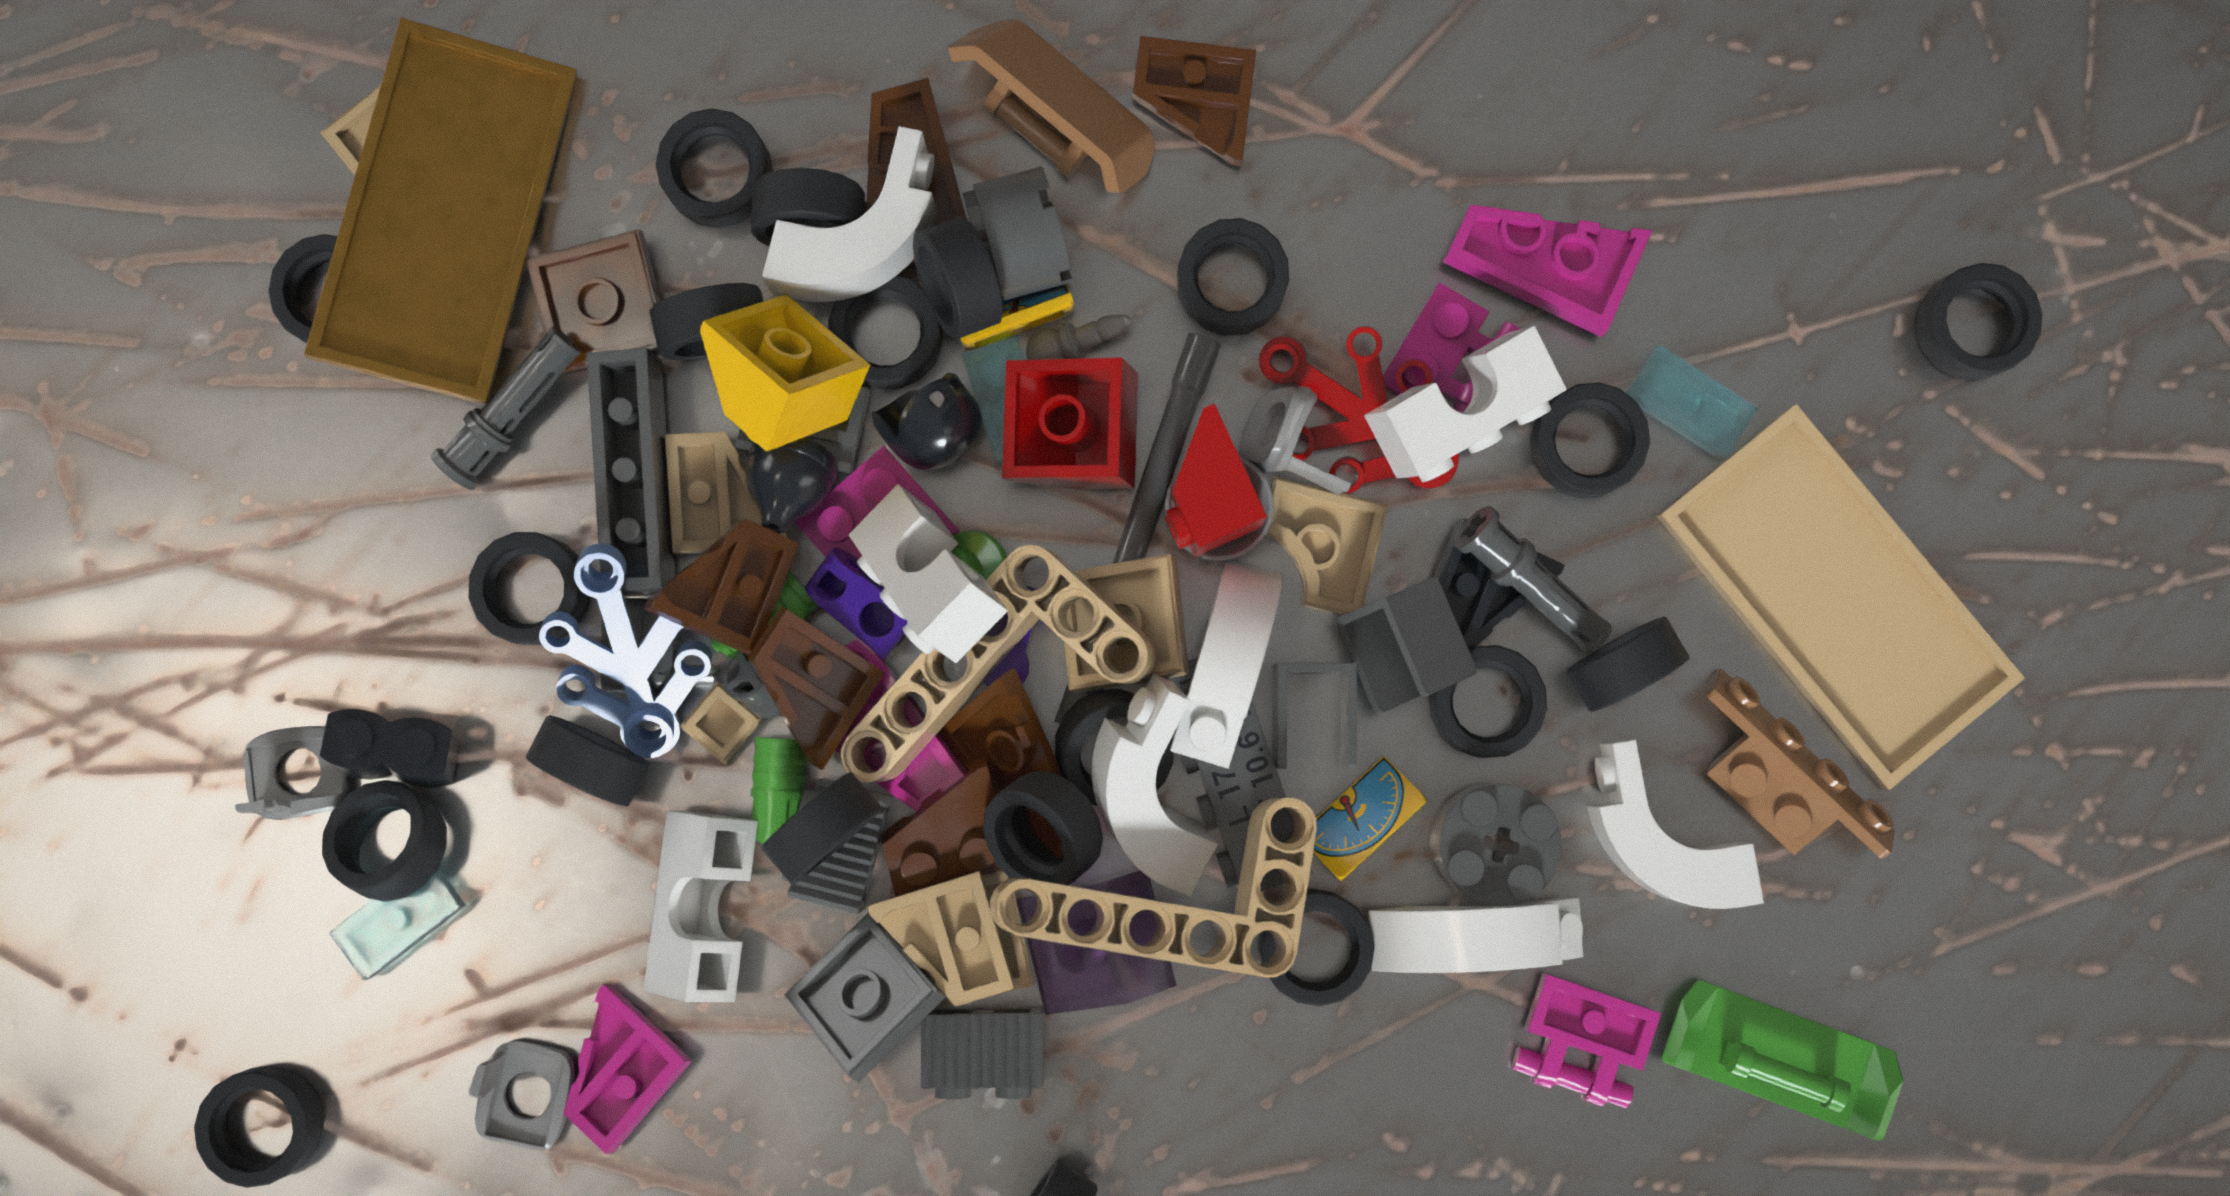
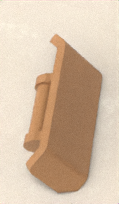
[947,19,1155,193]

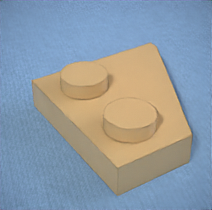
[665,432,788,555]
[867,871,1015,1006]

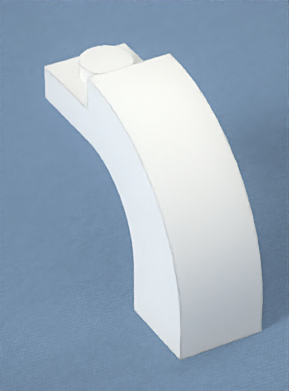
[762,126,938,302]
[1170,560,1283,769]
[1092,673,1218,897]
[1587,740,1764,909]
[1368,897,1583,973]

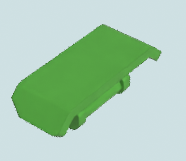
[1662,979,1904,1141]

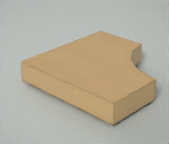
[1265,476,1388,616]

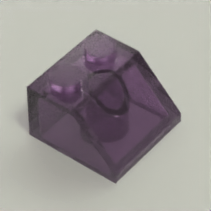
[1017,870,1177,1015]

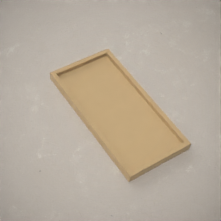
[1656,404,2025,790]

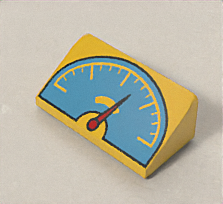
[960,284,1074,353]
[1313,756,1428,881]

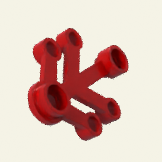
[1259,326,1459,494]

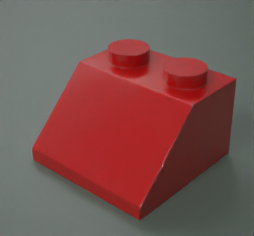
[1002,357,1138,489]
[1164,403,1267,558]

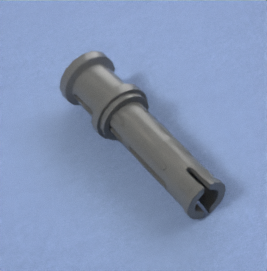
[431,327,582,490]
[1454,506,1612,653]

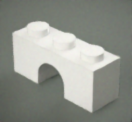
[1364,326,1567,482]
[849,484,1008,663]
[643,810,758,1002]

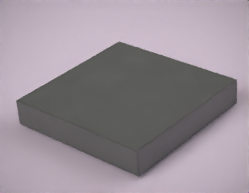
[785,912,946,1083]

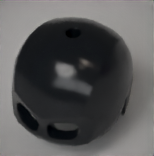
[872,372,982,470]

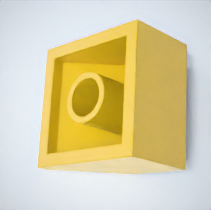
[700,294,870,452]

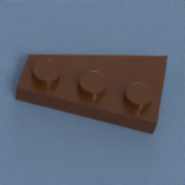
[864,78,967,270]
[938,667,1065,858]

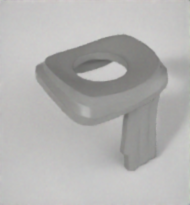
[1239,387,1351,495]
[234,726,350,820]
[468,1041,575,1150]

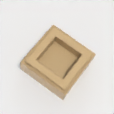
[680,681,765,764]

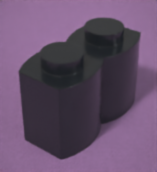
[320,709,460,788]

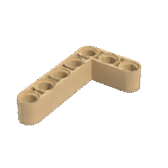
[841,545,1157,783]
[990,798,1317,977]

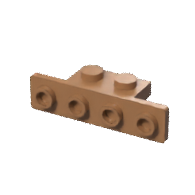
[1706,669,1895,859]

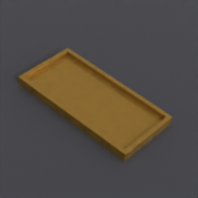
[304,17,577,405]

